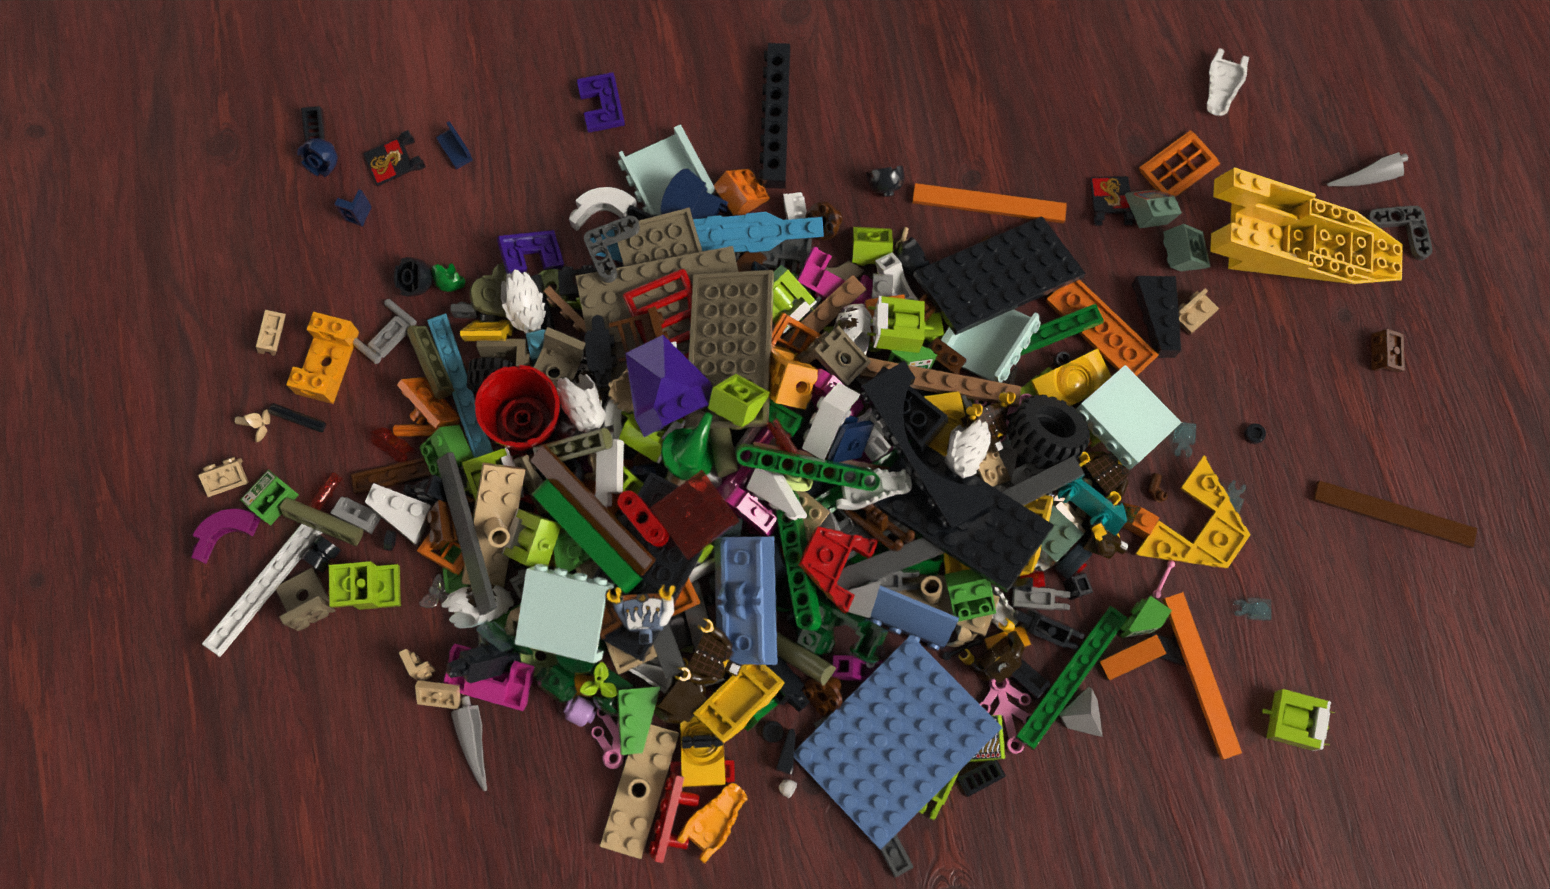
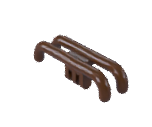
[841,497,915,552]

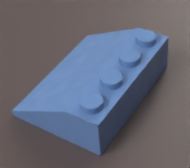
[866,585,959,651]

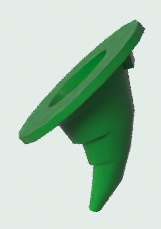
[661,412,714,482]

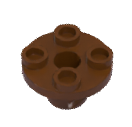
[806,201,842,241]
[802,675,842,715]

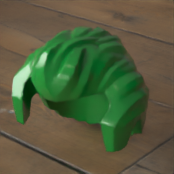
[432,263,466,292]

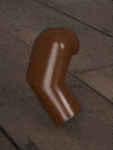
[1148,473,1168,502]

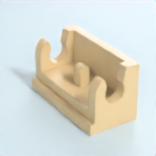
[256,310,286,356]

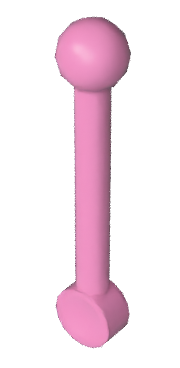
[1153,560,1175,598]

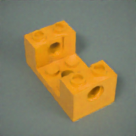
[286,312,359,404]
[769,345,818,409]

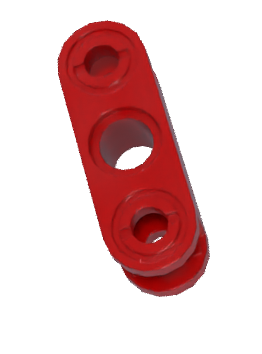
[618,491,669,547]

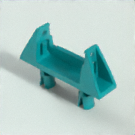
[1057,473,1127,536]

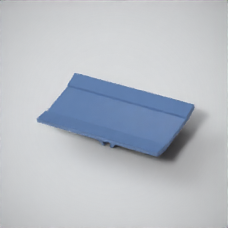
[714,536,777,665]

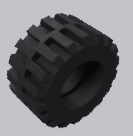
[466,357,516,393]

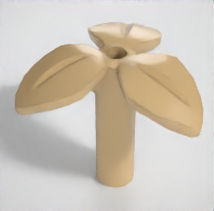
[235,409,270,442]
[946,626,978,647]

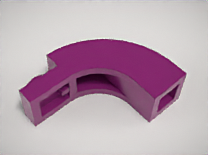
[191,509,261,564]
[832,655,884,682]

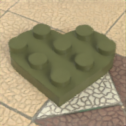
[469,262,530,318]

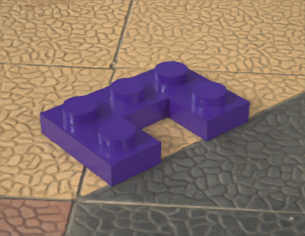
[577,72,625,133]
[497,230,564,274]

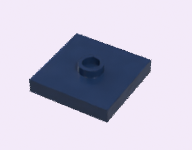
[827,420,875,462]

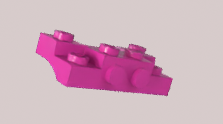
[797,247,873,308]
[444,644,535,711]

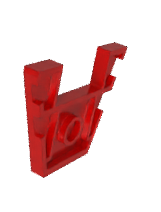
[798,527,878,613]

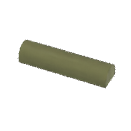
[406,325,455,399]
[532,428,613,461]
[708,428,739,478]
[280,497,363,546]
[777,631,836,686]

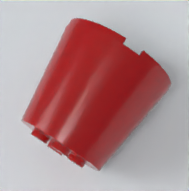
[475,365,560,453]

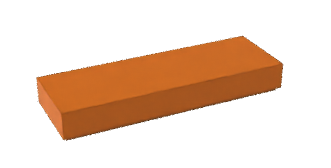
[1100,635,1167,681]

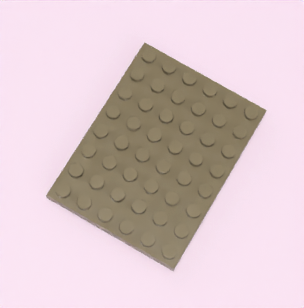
[576,246,738,393]

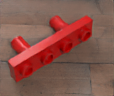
[649,772,699,863]

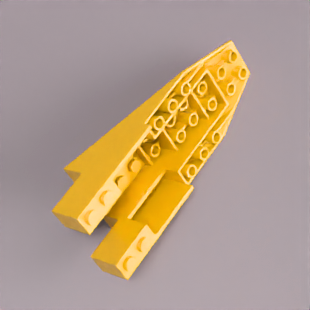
[1210,167,1403,284]

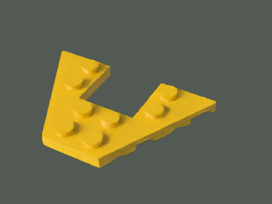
[1135,455,1250,569]

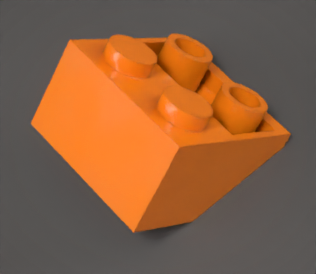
[714,169,770,216]

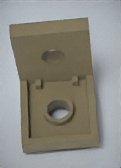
[796,326,871,387]
[534,327,586,390]
[477,339,534,368]
[276,567,336,631]

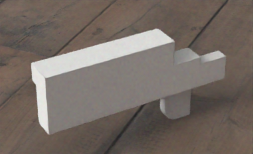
[594,439,624,508]

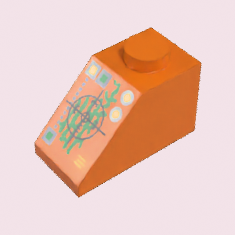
[1116,502,1160,540]

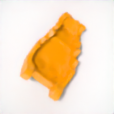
[677,783,747,863]

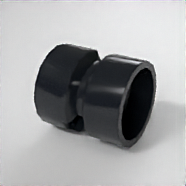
[302,535,341,573]

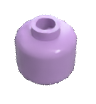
[563,695,596,727]

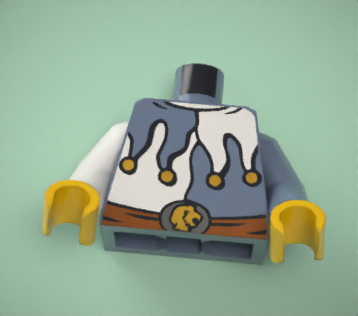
[607,584,675,644]

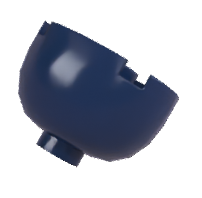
[297,138,338,177]

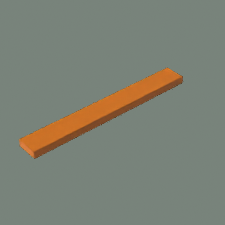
[912,183,1067,223]
[1162,592,1242,760]

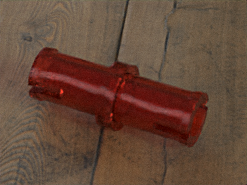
[766,418,800,460]
[308,472,343,510]

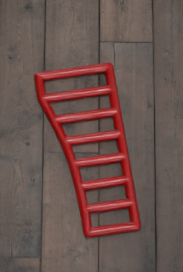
[623,269,693,428]

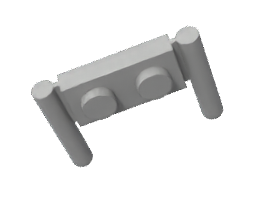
[353,299,417,364]

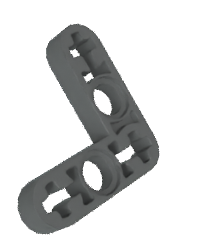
[1366,206,1432,260]
[584,216,640,283]

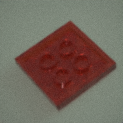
[651,470,740,560]

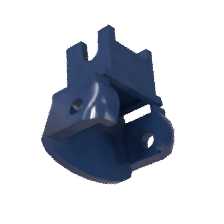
[660,169,728,219]

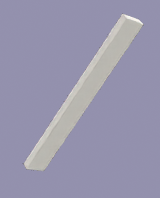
[202,524,322,657]

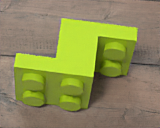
[329,561,401,610]

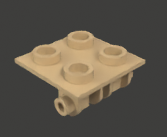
[975,447,1011,487]
[788,491,830,543]

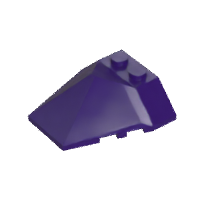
[626,335,713,438]

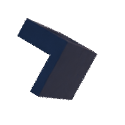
[436,121,473,170]
[335,189,372,227]

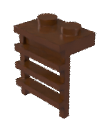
[608,307,669,363]
[427,500,475,549]

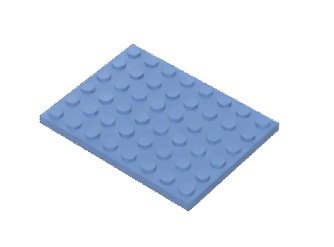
[794,635,1003,850]

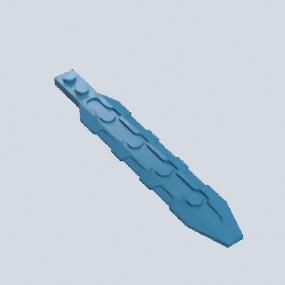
[590,212,824,262]

